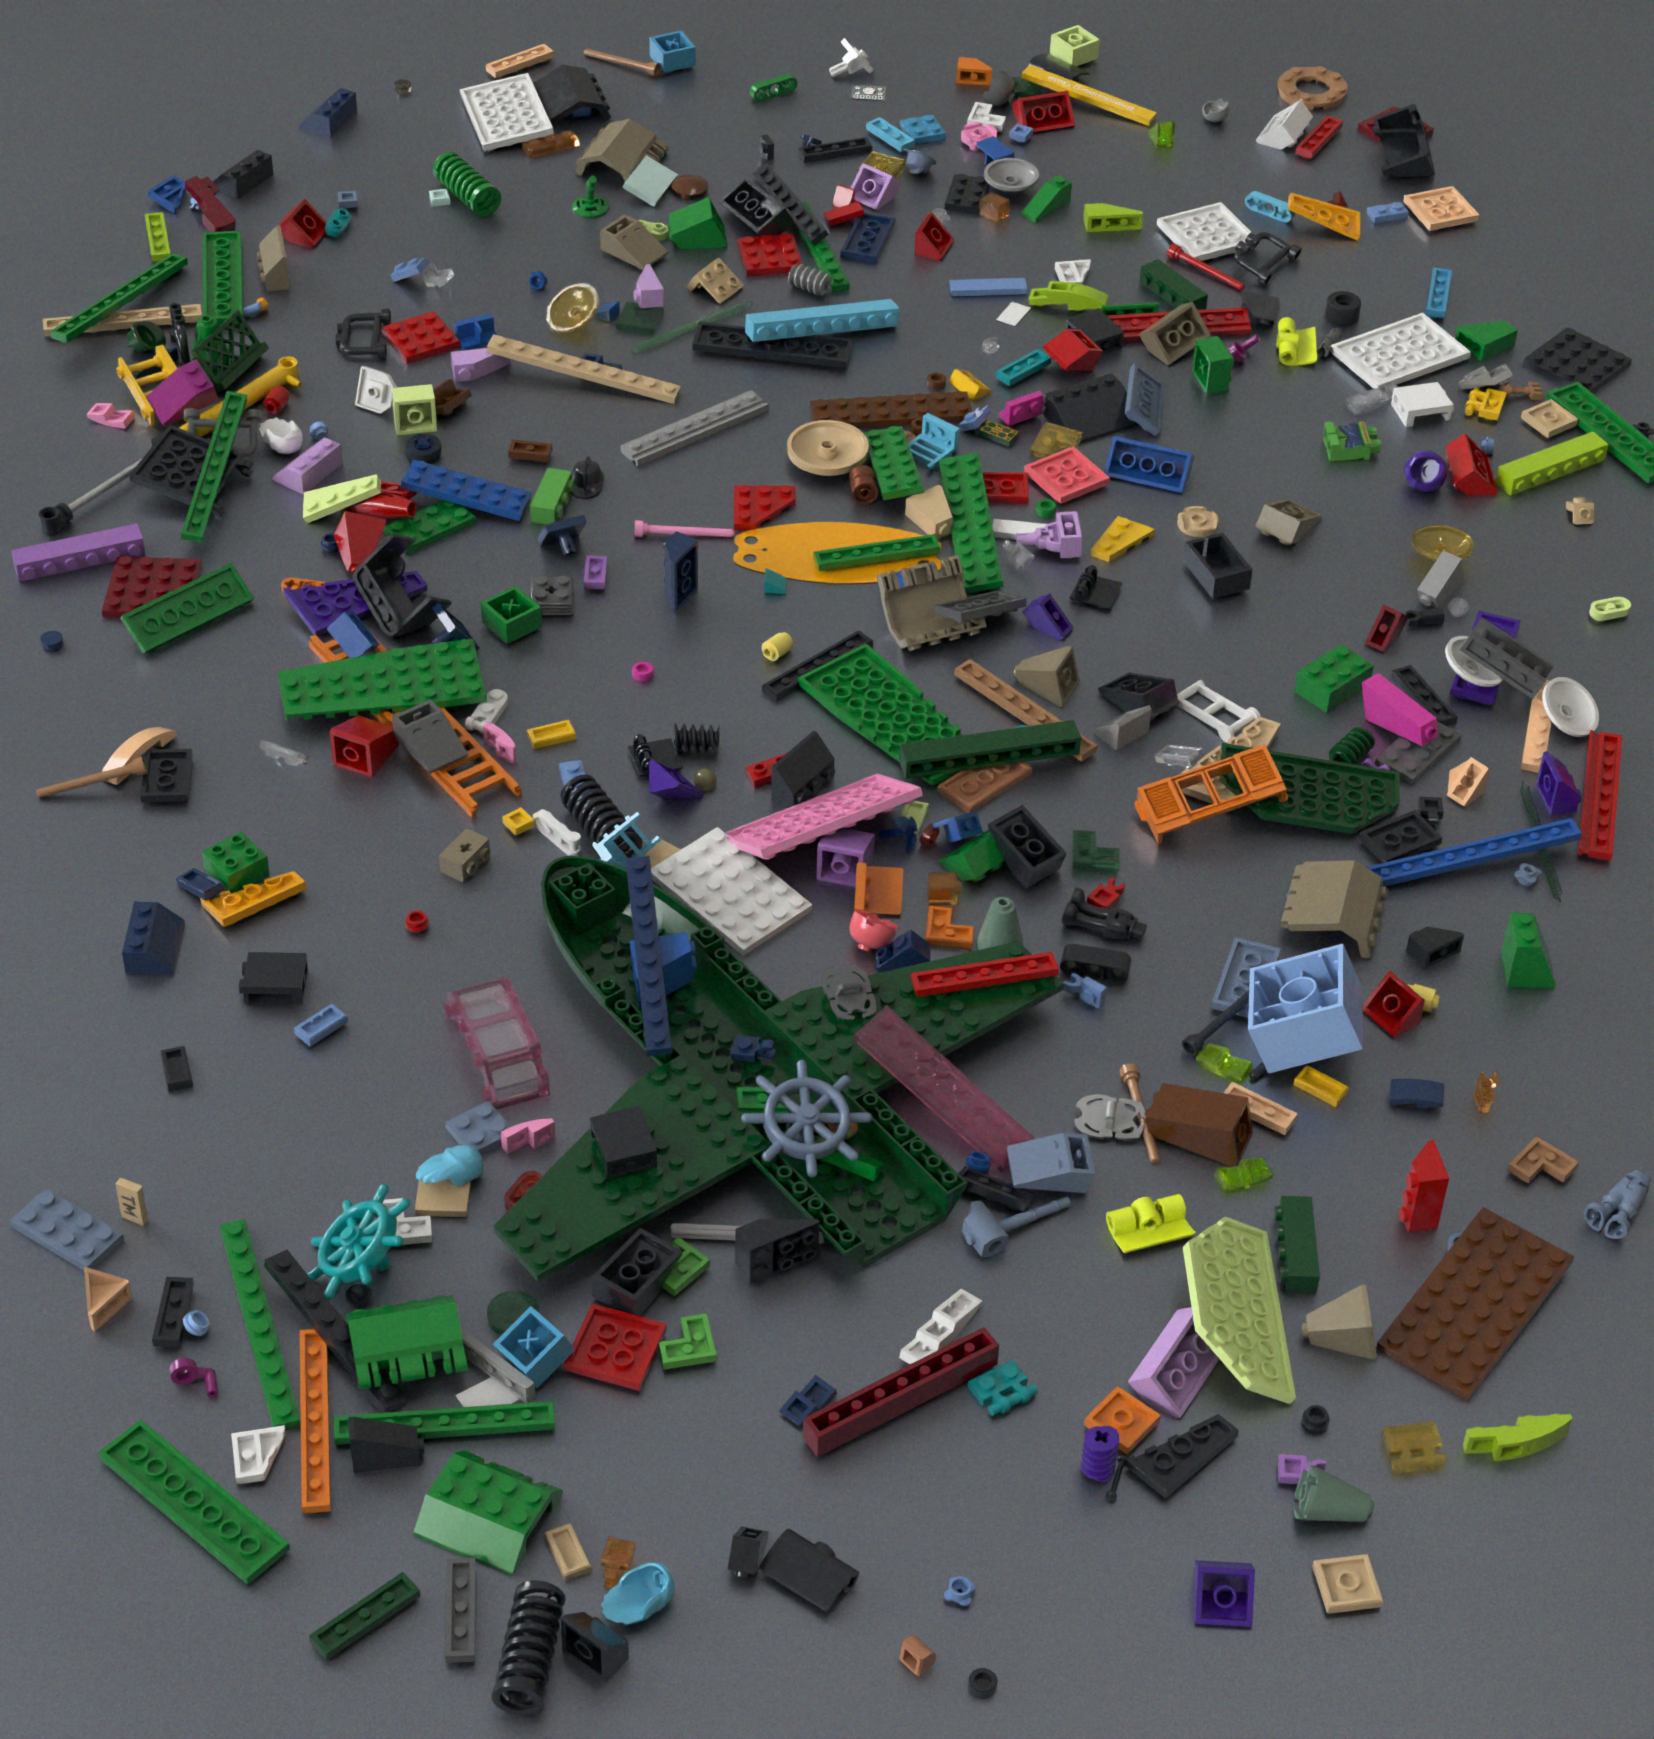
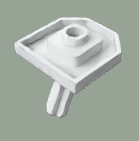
[829,38,875,77]
[355,366,397,414]

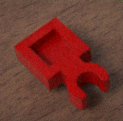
[1087,877,1126,909]

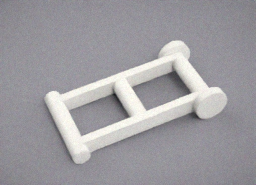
[1176,680,1261,742]

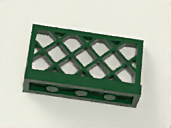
[191,310,269,392]

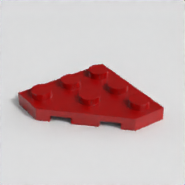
[734,485,796,530]

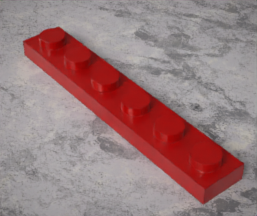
[911,952,1059,997]

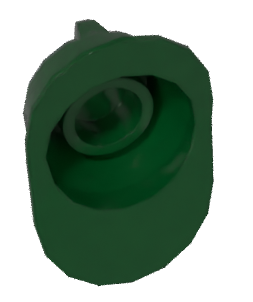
[126,321,166,353]

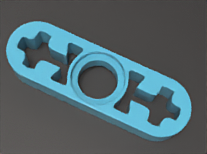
[1245,191,1296,222]

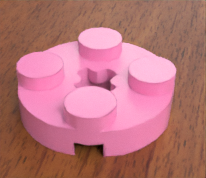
[961,122,997,151]

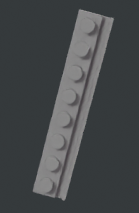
[621,390,769,466]

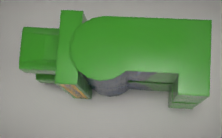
[1323,422,1381,461]

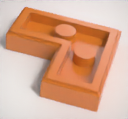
[925,906,974,949]

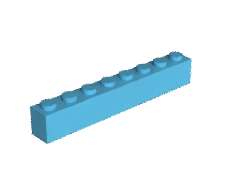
[745,299,900,342]

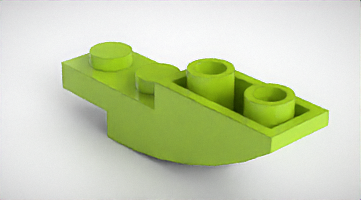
[1029,281,1109,311]
[1463,1414,1572,1461]

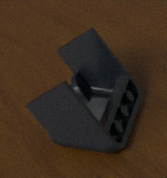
[353,533,452,637]

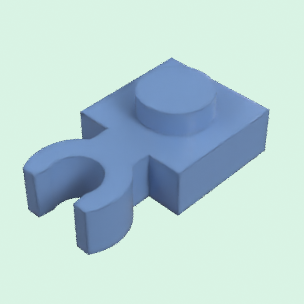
[959,405,992,432]

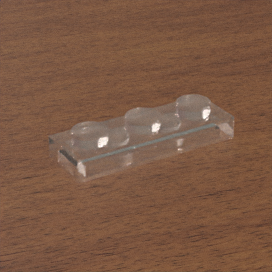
[1345,383,1398,415]

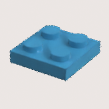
[900,115,946,144]

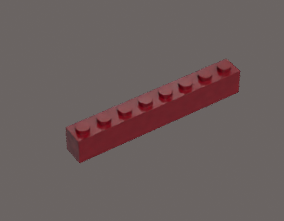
[803,1327,999,1457]

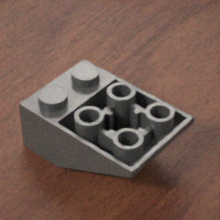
[392,699,468,774]

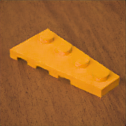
[1288,193,1360,241]
[200,871,307,927]

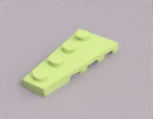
[303,474,381,524]

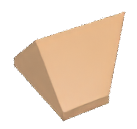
[1446,757,1490,807]
[84,1267,132,1332]

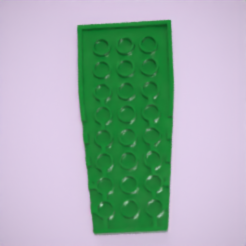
[277,639,487,721]
[798,644,962,786]

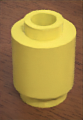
[762,632,793,661]
[1408,983,1440,1013]

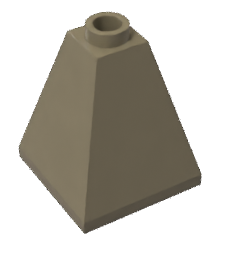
[1013,646,1080,707]
[1302,1285,1377,1359]

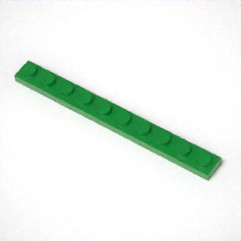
[50,253,188,343]
[181,391,247,543]
[219,1219,301,1430]

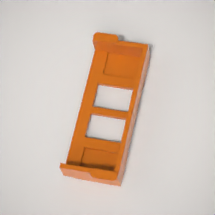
[1134,744,1288,844]

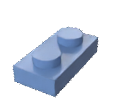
[1367,202,1409,223]
[390,257,430,282]
[559,760,589,798]

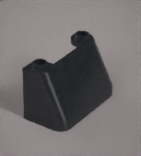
[1372,104,1435,178]

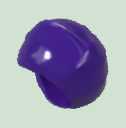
[1404,450,1447,493]

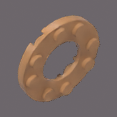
[1277,66,1348,110]

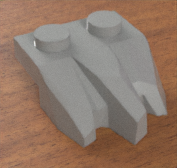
[1458,364,1513,389]

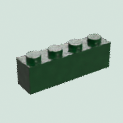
[1139,259,1208,310]
[1274,1196,1320,1294]

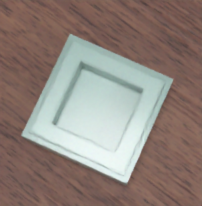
[429,189,450,207]

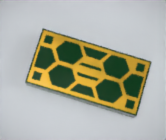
[974,419,1019,447]

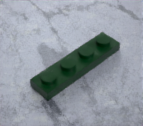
[309,1572,421,1661]

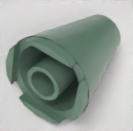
[976,897,1024,950]
[1294,1464,1374,1522]

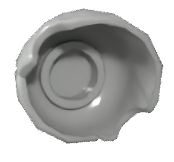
[1202,98,1229,123]

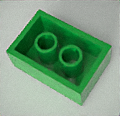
[1294,644,1374,713]

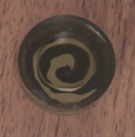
[394,79,412,94]

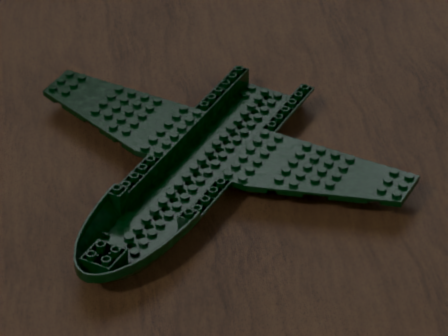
[493,856,1064,1282]

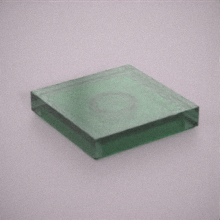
[616,302,664,335]

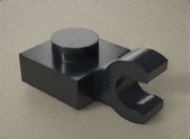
[1418,796,1444,831]

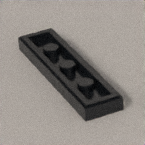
[798,137,873,163]
[1391,665,1458,726]

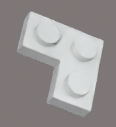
[967,102,1006,132]
[378,1198,432,1245]

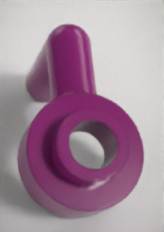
[1228,335,1260,363]
[169,1358,218,1398]

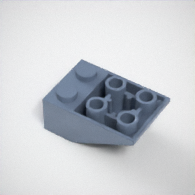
[1007,1133,1095,1193]

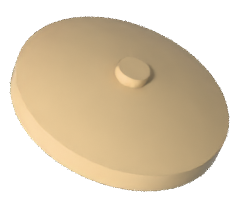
[787,420,869,476]

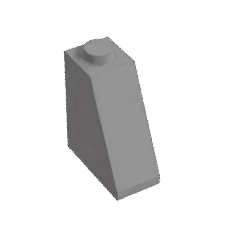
[1417,551,1464,608]

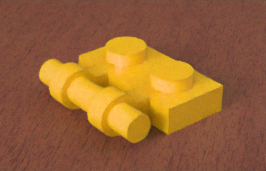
[1465,387,1507,421]

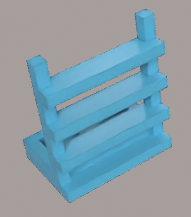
[908,413,960,470]
[592,812,661,869]

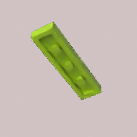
[144,212,171,262]

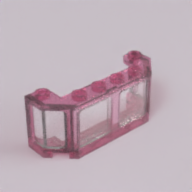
[443,977,550,1110]

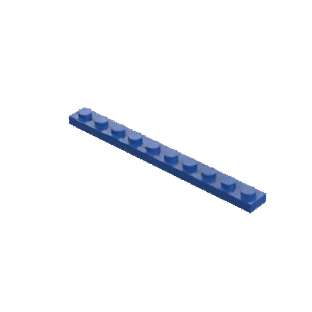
[1366,818,1582,887]

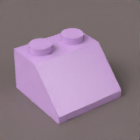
[851,163,901,210]

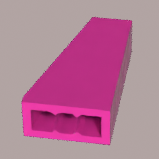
[1362,673,1438,746]

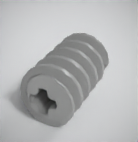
[788,264,831,296]

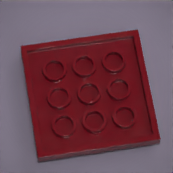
[102,556,202,618]

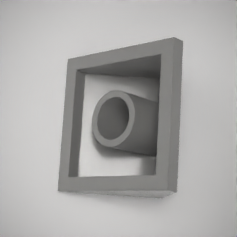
[1093,705,1151,751]

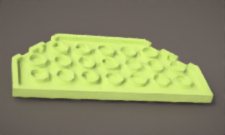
[1183,1217,1296,1404]

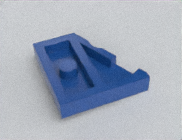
[148,175,187,214]

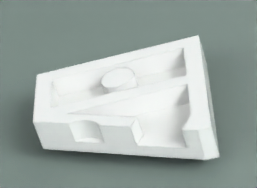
[1054,259,1091,285]
[231,1425,286,1485]

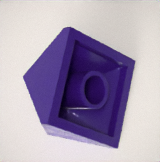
[649,759,704,799]

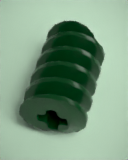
[1329,727,1375,764]

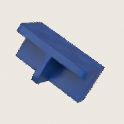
[976,136,1015,165]
[454,313,497,350]
[327,611,380,658]
[932,811,983,842]

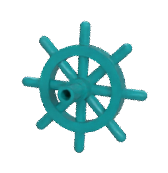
[307,1184,411,1300]

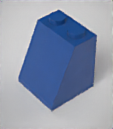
[630,932,697,1008]

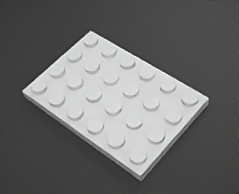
[459,73,554,151]
[1330,313,1471,392]
[651,827,813,956]

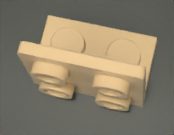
[686,257,744,304]

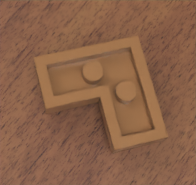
[1507,1136,1579,1183]

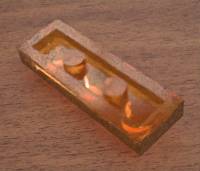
[522,130,579,158]

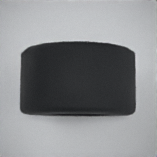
[1325,291,1361,325]

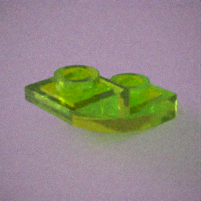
[1214,1157,1274,1193]

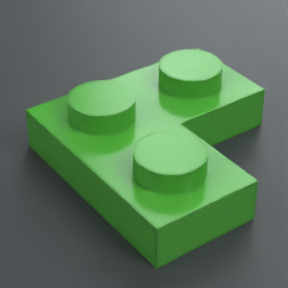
[659,1313,717,1370]

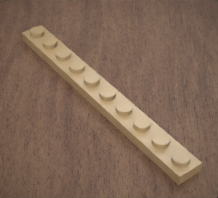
[486,334,681,404]

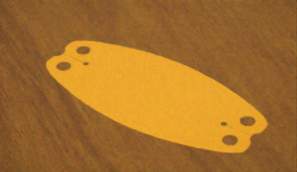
[733,522,941,583]

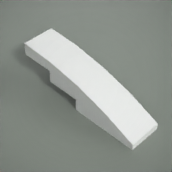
[899,1289,983,1364]

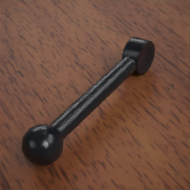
[1106,1454,1127,1503]

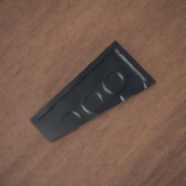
[1125,1414,1239,1498]

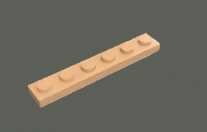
[1521,680,1551,773]

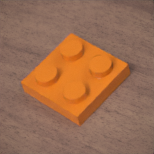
[1084,1386,1161,1454]

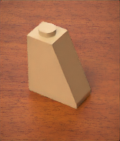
[905,485,952,539]

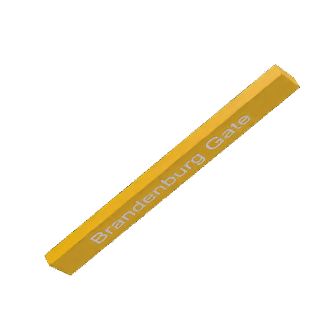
[1021,65,1157,126]

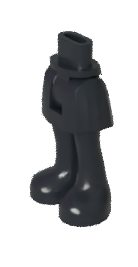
[1062,887,1147,939]

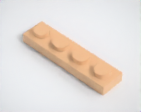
[486,44,554,78]

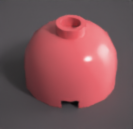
[849,909,898,952]

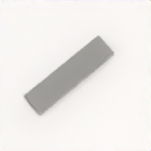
[460,1327,535,1403]

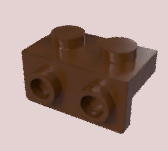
[433,379,472,416]

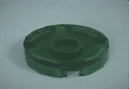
[487,1291,540,1335]

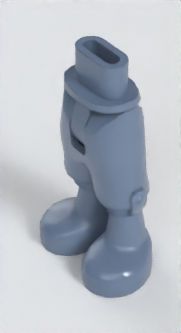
[1584,1170,1651,1239]

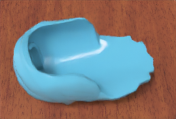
[416,1145,484,1187]
[601,1562,675,1626]

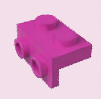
[999,391,1044,426]

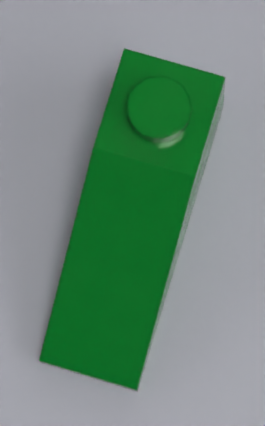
[1021,175,1072,223]

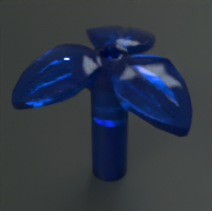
[879,816,918,853]

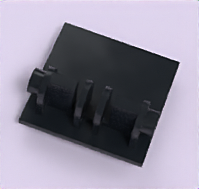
[1069,565,1122,609]
[628,734,683,777]

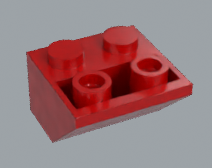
[1043,329,1103,372]

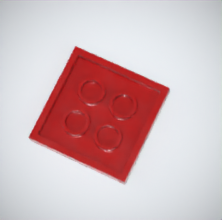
[737,233,802,276]
[381,311,460,363]
[563,1303,667,1391]

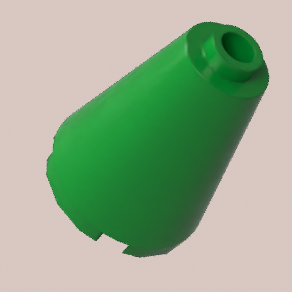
[191,315,229,372]

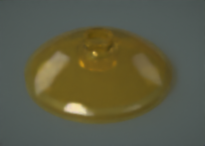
[546,283,599,333]
[1411,525,1474,562]

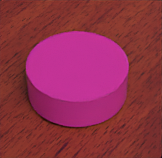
[632,662,654,682]

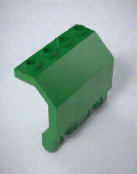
[346,1295,468,1390]

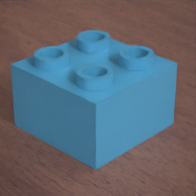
[650,30,696,73]
[493,1306,575,1388]

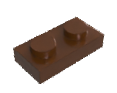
[508,439,553,462]

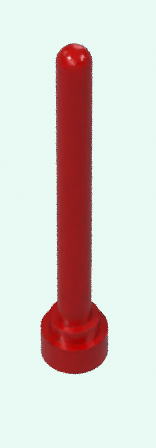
[1167,243,1245,290]

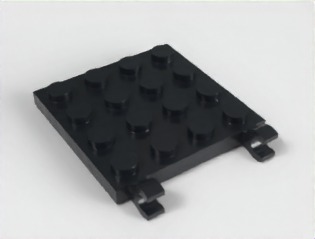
[130,425,254,516]

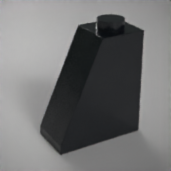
[348,1417,425,1473]

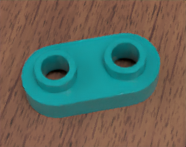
[325,209,351,237]

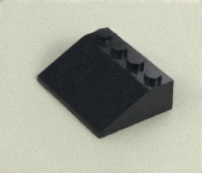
[1042,373,1139,446]

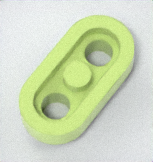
[638,220,669,241]
[1589,597,1631,621]

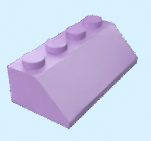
[1128,1307,1219,1418]

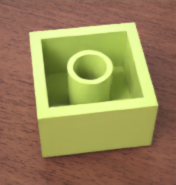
[1050,25,1100,67]
[392,384,437,435]

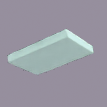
[622,155,678,206]

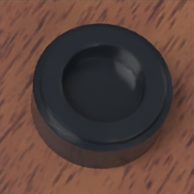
[968,1668,998,1699]

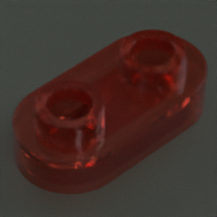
[504,1171,542,1211]

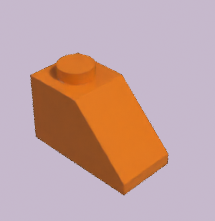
[956,57,992,86]

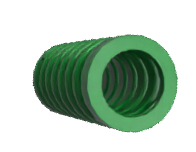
[433,151,502,217]

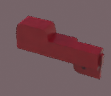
[185,176,236,232]

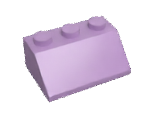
[271,438,343,495]

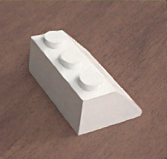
[1256,100,1313,149]

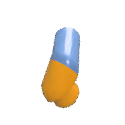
[242,298,269,318]

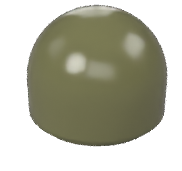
[694,768,717,792]

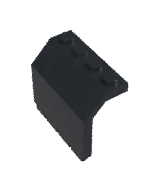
[533,65,611,125]

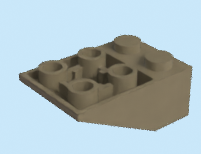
[600,214,668,270]

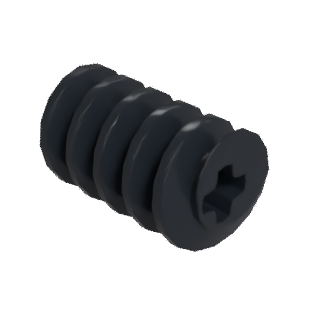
[674,723,720,753]

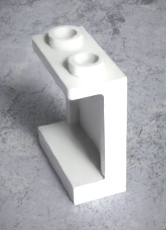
[1391,382,1454,427]

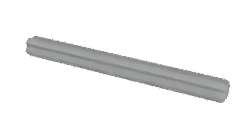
[671,1223,825,1244]

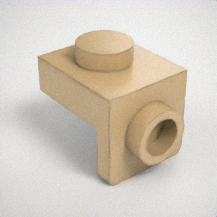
[1566,497,1594,524]

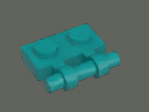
[968,1359,1038,1416]

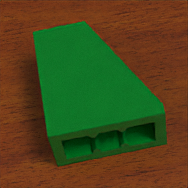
[1455,321,1518,361]

